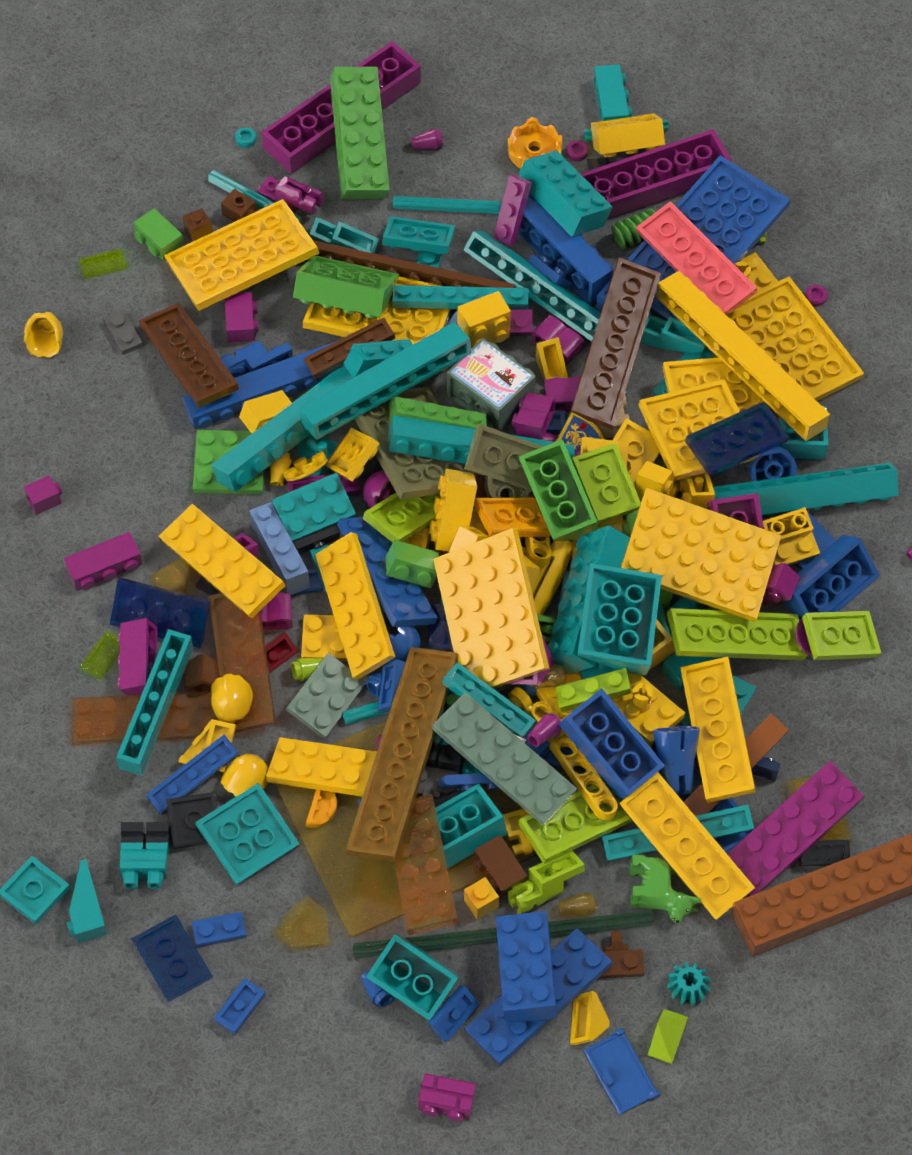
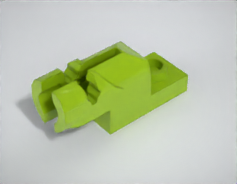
[508,851,585,914]

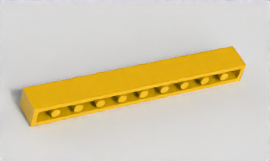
[656,271,830,441]

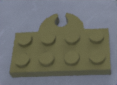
[464,424,544,498]

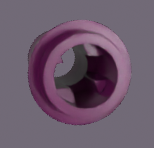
[411,128,444,150]
[527,713,562,747]

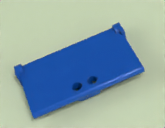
[583,1028,661,1115]

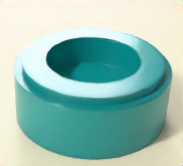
[235,127,257,148]

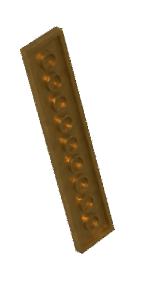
[346,647,458,862]

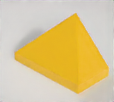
[535,337,568,379]
[570,991,610,1045]

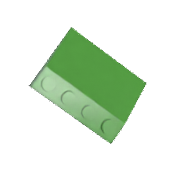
[293,256,399,318]

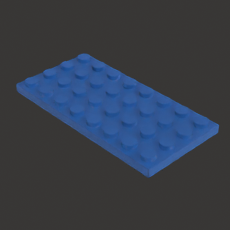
[627,155,790,321]

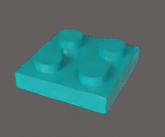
[0,856,70,925]

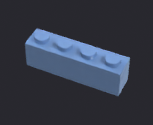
[249,502,310,595]

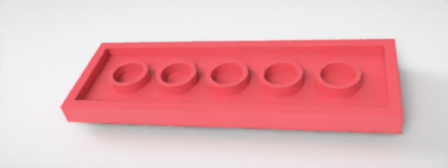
[636,201,757,316]

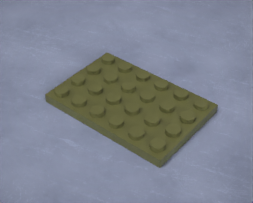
[355,387,472,499]

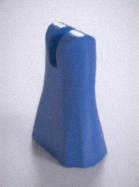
[653,726,700,796]

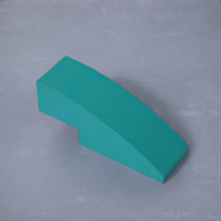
[308,217,379,253]
[640,314,706,353]

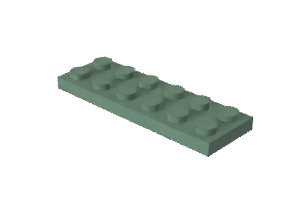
[431,692,577,826]

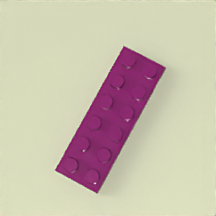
[727,761,865,896]

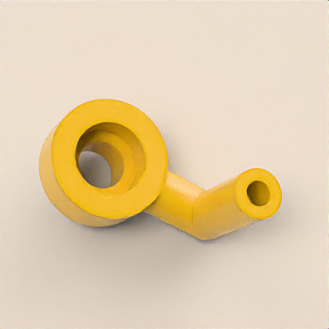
[508,687,547,718]

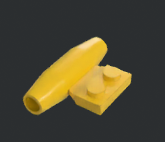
[522,540,574,614]

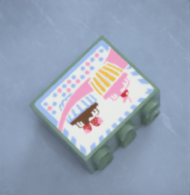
[447,338,535,432]

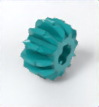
[667,961,711,1006]

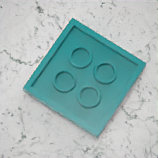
[195,783,299,886]

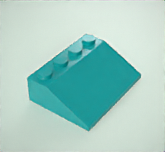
[577,563,662,676]

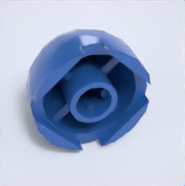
[749,445,797,481]
[385,626,421,664]

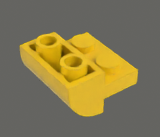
[763,508,820,565]

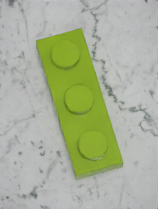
[555,668,632,712]

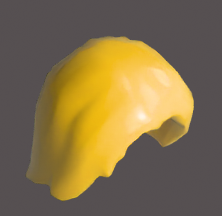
[24,312,63,358]
[211,674,253,723]
[221,754,268,797]

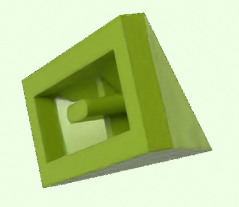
[648,1009,688,1064]

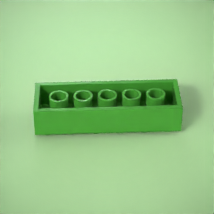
[330,67,390,200]

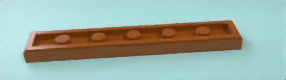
[684,713,789,816]

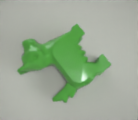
[630,854,701,923]

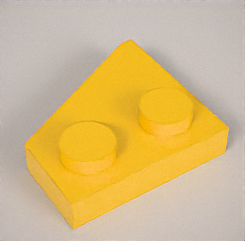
[178,719,236,773]

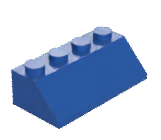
[783,535,880,620]

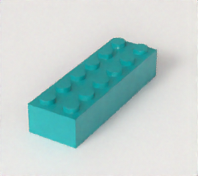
[547,525,630,674]

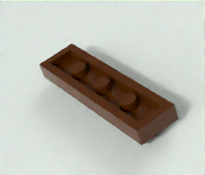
[303,317,396,379]

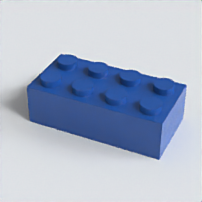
[559,688,665,801]
[496,911,558,1023]

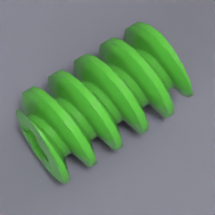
[611,208,655,250]

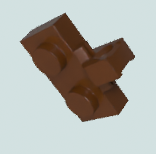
[599,931,644,978]

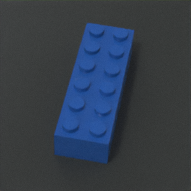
[518,193,613,307]

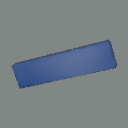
[146,734,240,815]

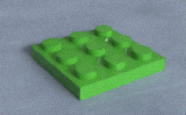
[193,430,264,494]

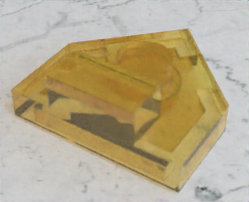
[274,896,330,950]

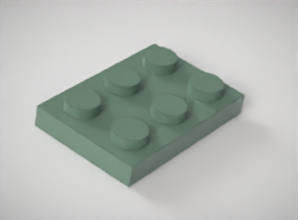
[285,652,366,739]

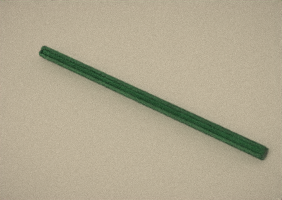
[353,910,654,958]

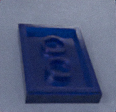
[131,914,213,1002]

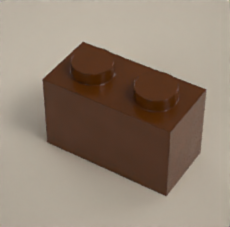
[472,835,527,898]

